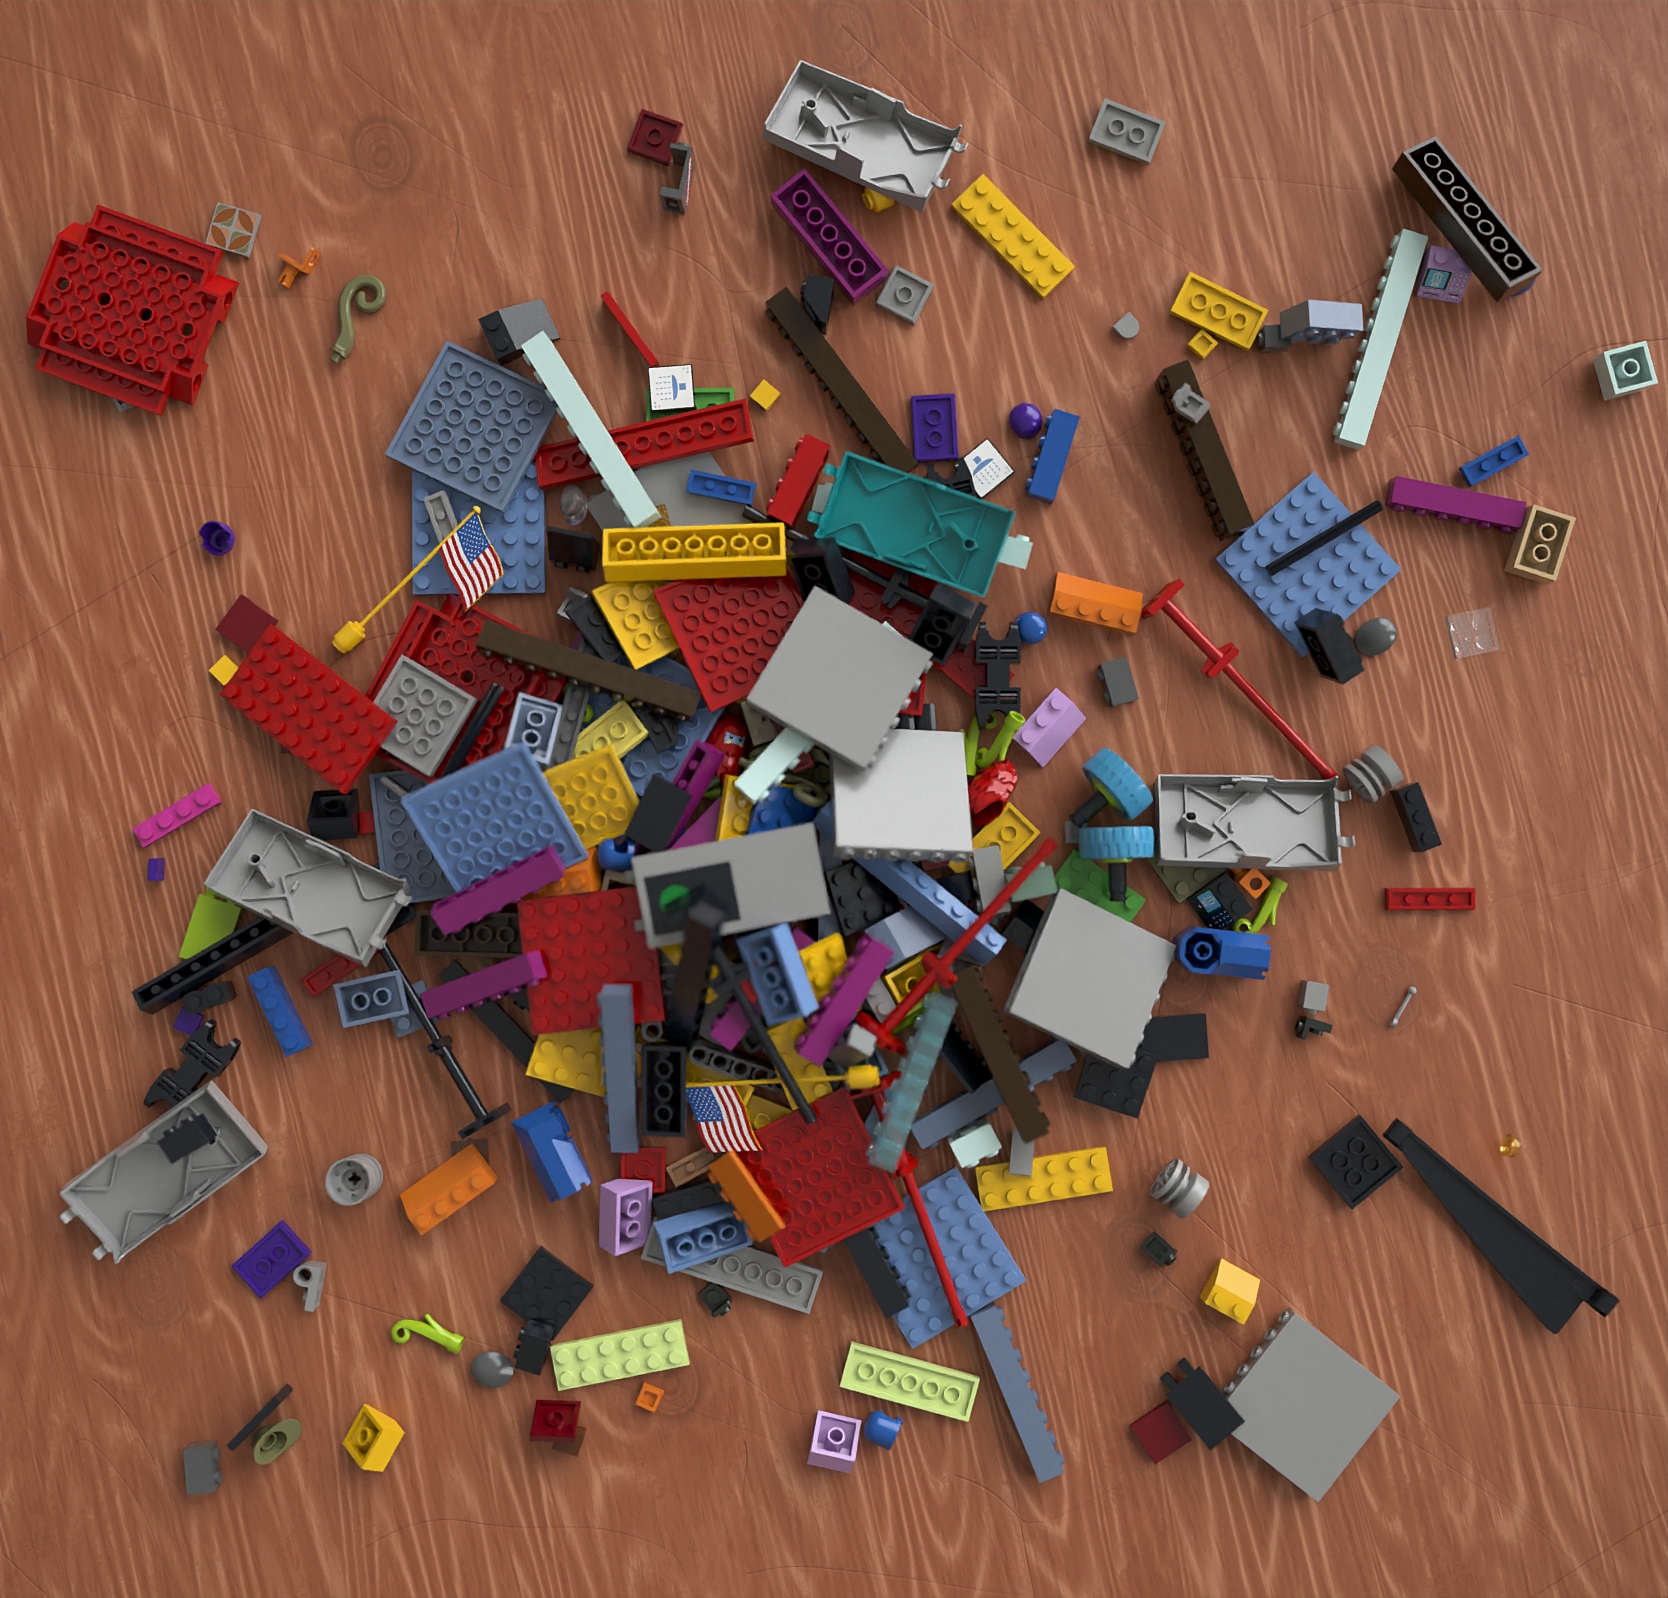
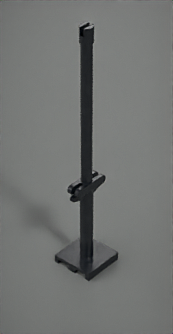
[742,505,988,652]
[664,883,817,1124]
[377,938,512,1140]

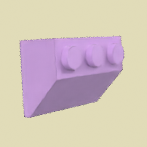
[1012,688,1086,768]
[599,1179,652,1256]

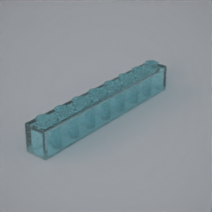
[866,990,958,1173]

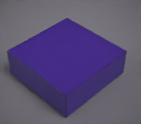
[148,858,165,881]
[173,1007,205,1035]

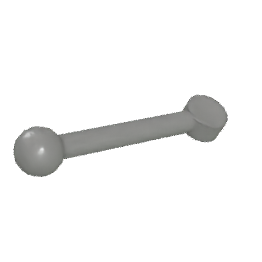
[1389,986,1417,1028]

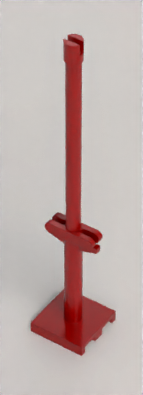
[1140,579,1340,780]
[854,836,1058,1056]
[845,1068,969,1328]

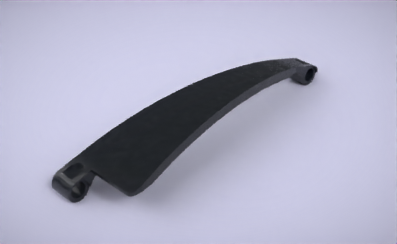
[1382,1118,1620,1334]

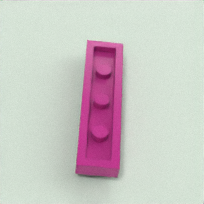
[132,783,222,848]

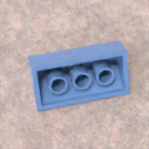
[737,922,818,1026]
[653,1201,753,1274]

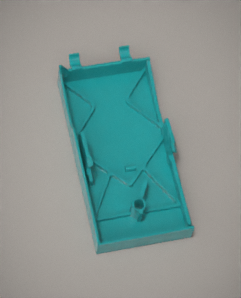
[807,451,1016,598]

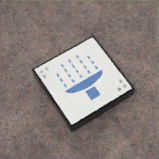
[648,364,696,413]
[953,438,1015,500]

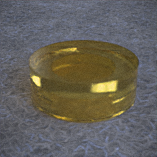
[1501,1134,1521,1158]

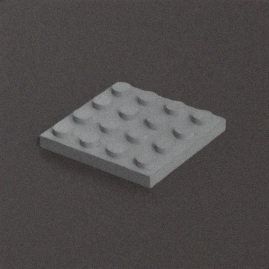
[374,655,478,777]

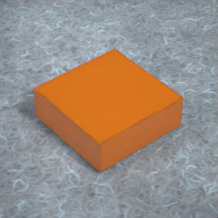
[635,1382,664,1413]

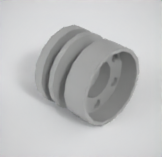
[1342,745,1403,804]
[325,1153,383,1206]
[1150,1158,1209,1219]

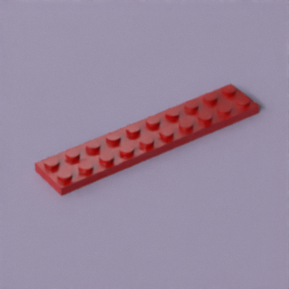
[535,398,754,490]

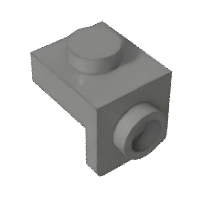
[1172,384,1211,424]
[556,587,588,627]

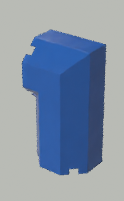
[1173,926,1271,980]
[511,1100,593,1203]

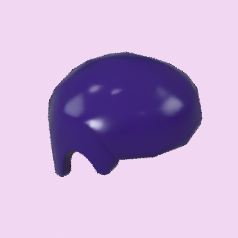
[1009,403,1042,439]
[199,521,235,556]

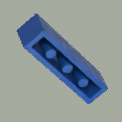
[1025,409,1080,504]
[247,965,313,1057]

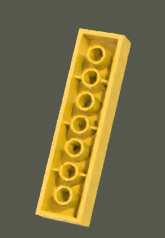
[603,523,786,582]

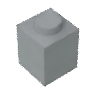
[1298,980,1329,1014]

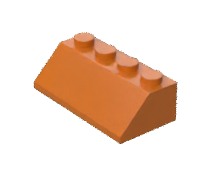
[1047,572,1143,636]
[519,845,603,901]
[400,1142,498,1236]
[706,1150,785,1242]

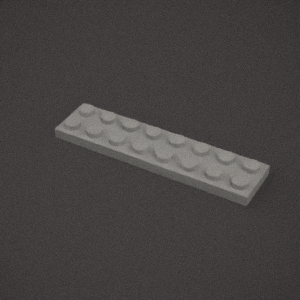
[641,1214,823,1314]

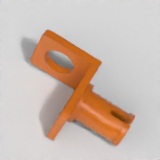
[277,248,322,288]
[1229,868,1270,898]

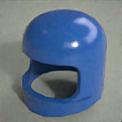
[1014,612,1047,645]
[597,838,635,871]
[864,1410,904,1450]

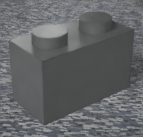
[1096,656,1139,708]
[827,1024,876,1068]
[183,1440,223,1495]

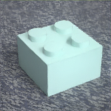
[1593,341,1658,401]
[948,1117,1002,1168]

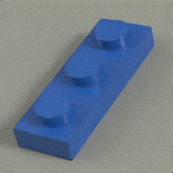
[1458,435,1529,487]
[686,470,756,506]

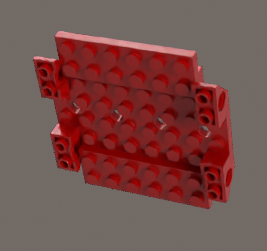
[26,204,240,416]
[365,593,567,784]

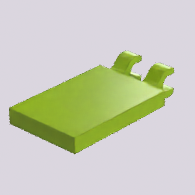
[179,888,244,959]

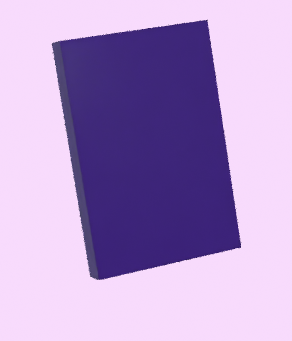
[911,394,958,463]
[231,1220,312,1299]

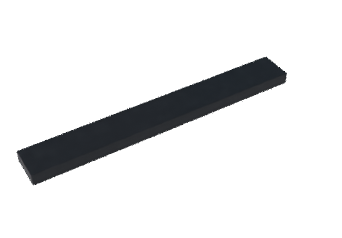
[439,960,575,1103]

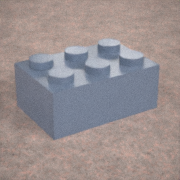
[1280,300,1363,345]

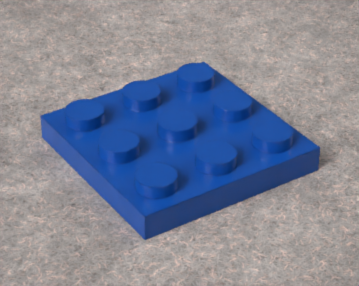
[745,784,818,836]

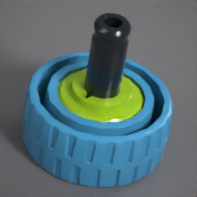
[1069,748,1153,828]
[1079,827,1154,902]

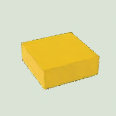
[1186,329,1218,361]
[750,379,781,411]
[209,655,239,686]

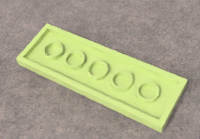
[550,1319,690,1391]
[840,1341,980,1422]

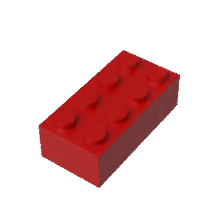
[765,433,830,529]

